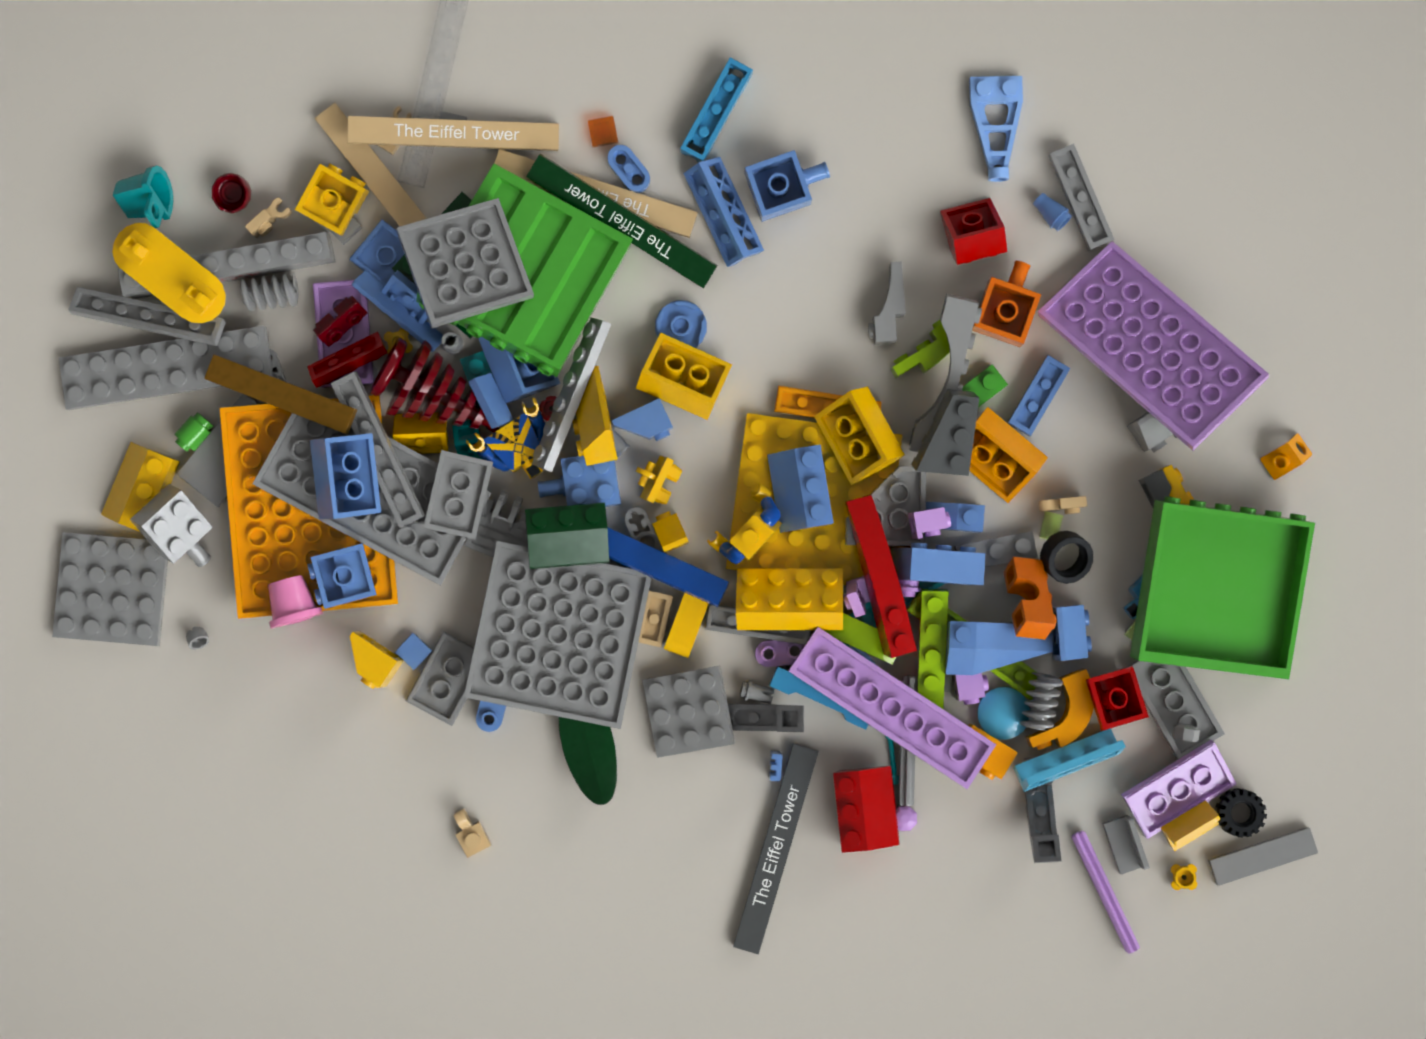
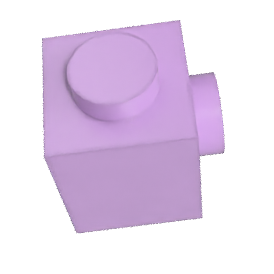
[953,673,989,705]

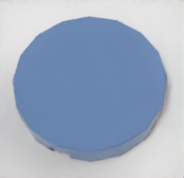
[655,300,707,348]

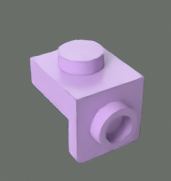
[843,576,870,618]

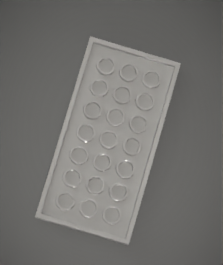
[252,413,491,586]

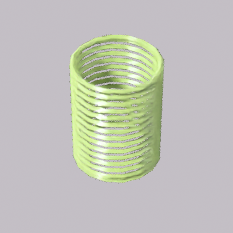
[1039,512,1064,540]

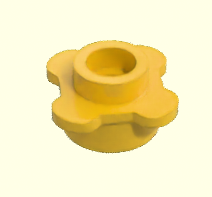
[384,328,413,354]
[1170,864,1197,891]

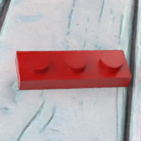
[307,331,387,388]

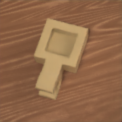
[245,197,292,238]
[453,809,492,858]

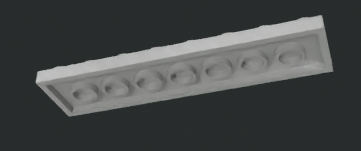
[59,326,273,410]

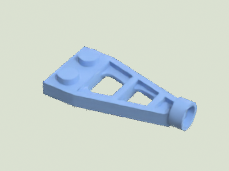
[969,76,1023,182]

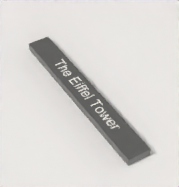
[733,743,819,955]

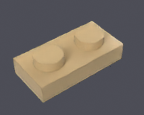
[639,591,673,648]

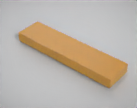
[774,385,882,418]

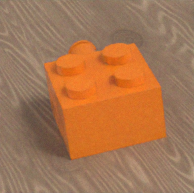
[972,260,1041,348]

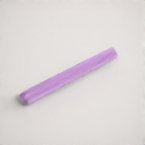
[1072,830,1140,954]

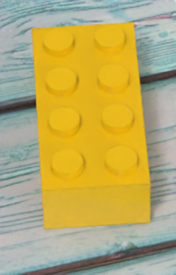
[736,568,843,630]

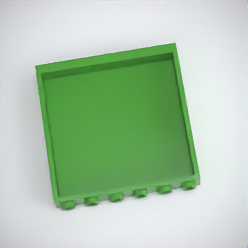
[1130,496,1315,680]

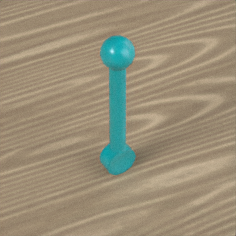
[885,736,899,785]

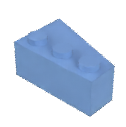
[891,543,985,585]

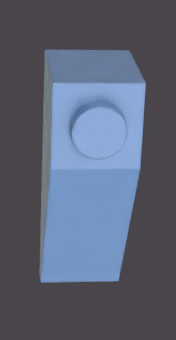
[926,502,985,533]

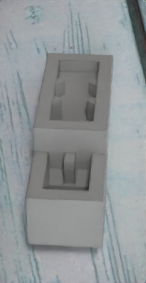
[868,261,906,345]

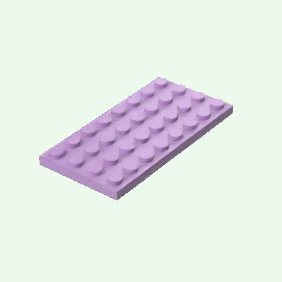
[1038,241,1269,451]

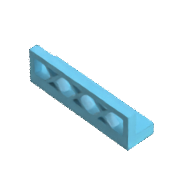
[1013,728,1126,792]

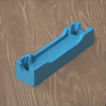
[680,58,753,162]
[769,666,869,730]

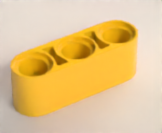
[664,593,709,658]

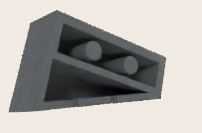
[911,389,979,476]

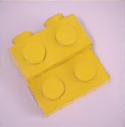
[295,163,369,236]

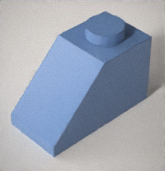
[612,398,673,441]

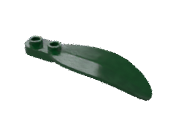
[558,717,617,805]

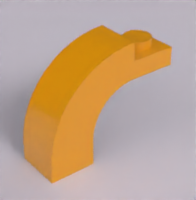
[1025,668,1094,750]

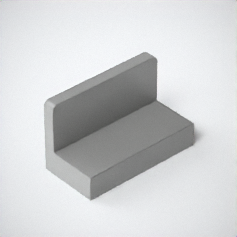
[1102,815,1150,875]

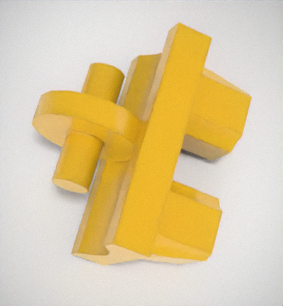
[635,455,682,505]

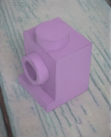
[908,507,951,539]

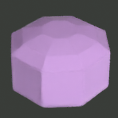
[896,806,917,831]

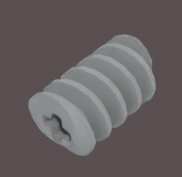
[241,273,299,312]
[1020,672,1063,730]

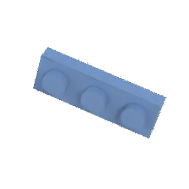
[1008,355,1070,437]

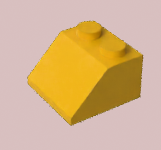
[350,631,404,689]

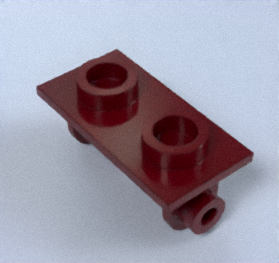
[313,296,368,347]

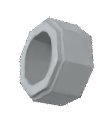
[1172,724,1200,742]

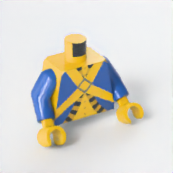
[466,398,546,480]
[707,483,782,564]

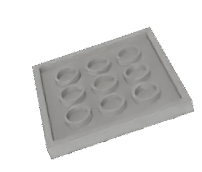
[396,198,534,329]
[52,532,168,646]

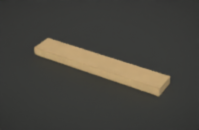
[315,103,427,226]

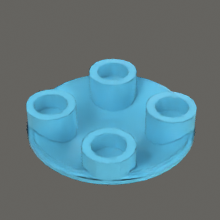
[978,687,1030,740]

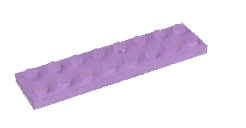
[788,627,996,789]

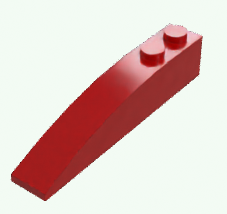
[845,495,917,658]

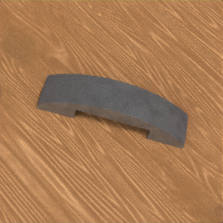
[728,704,804,732]
[1024,757,1062,863]

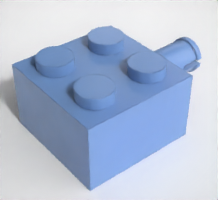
[744,150,830,222]
[538,456,622,507]

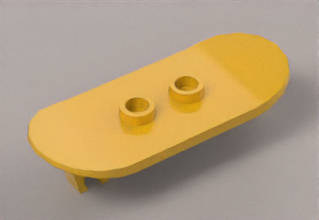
[112,223,226,323]

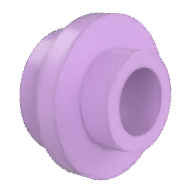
[899,580,921,597]

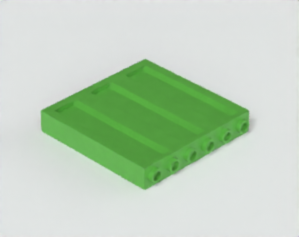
[416,164,633,377]

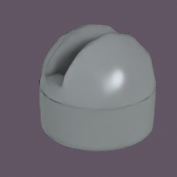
[186,627,209,650]

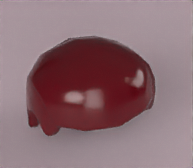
[211,173,251,213]

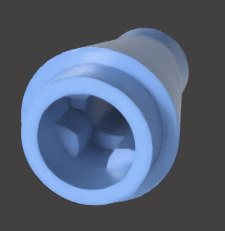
[1033,193,1072,231]

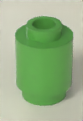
[175,412,214,451]

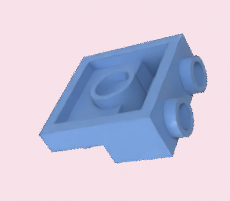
[307,543,377,609]

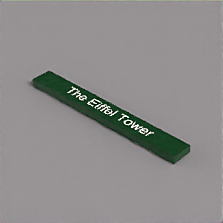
[526,154,718,289]

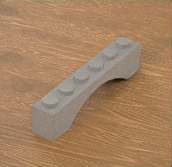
[909,293,982,452]

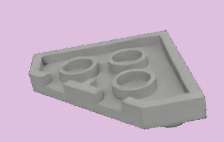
[845,466,926,546]

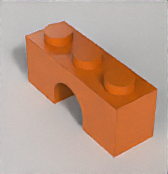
[1003,556,1057,640]

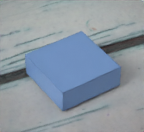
[395,633,433,670]

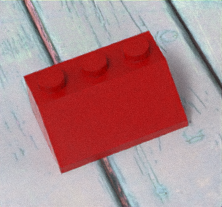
[833,766,900,853]

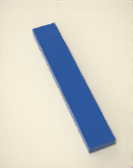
[607,527,729,607]

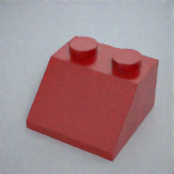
[940,198,1008,265]
[1086,666,1149,731]

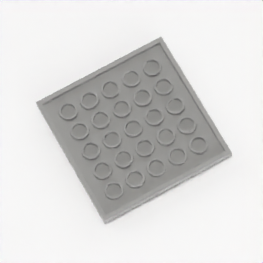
[464,541,651,729]

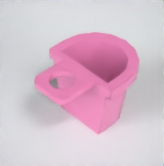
[268,575,323,629]

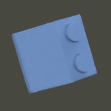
[1052,605,1092,661]

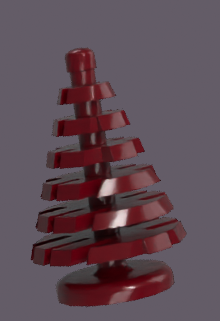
[369,338,501,432]

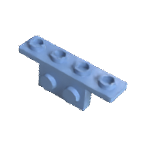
[352,270,443,352]

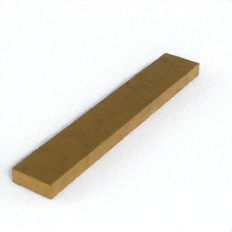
[204,354,357,434]

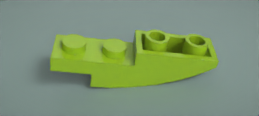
[891,307,979,378]

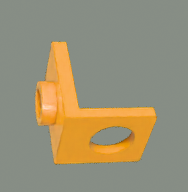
[1260,433,1312,480]

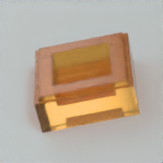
[588,116,618,148]

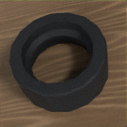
[1040,530,1093,584]

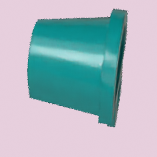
[113,165,174,228]

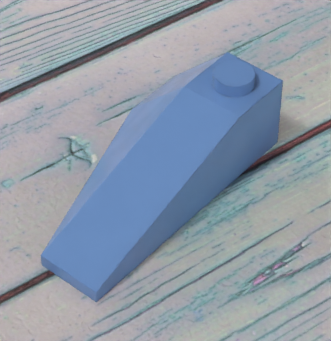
[945,621,1053,675]

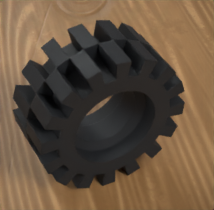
[1215,788,1267,838]

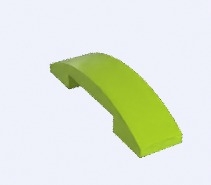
[824,613,896,665]

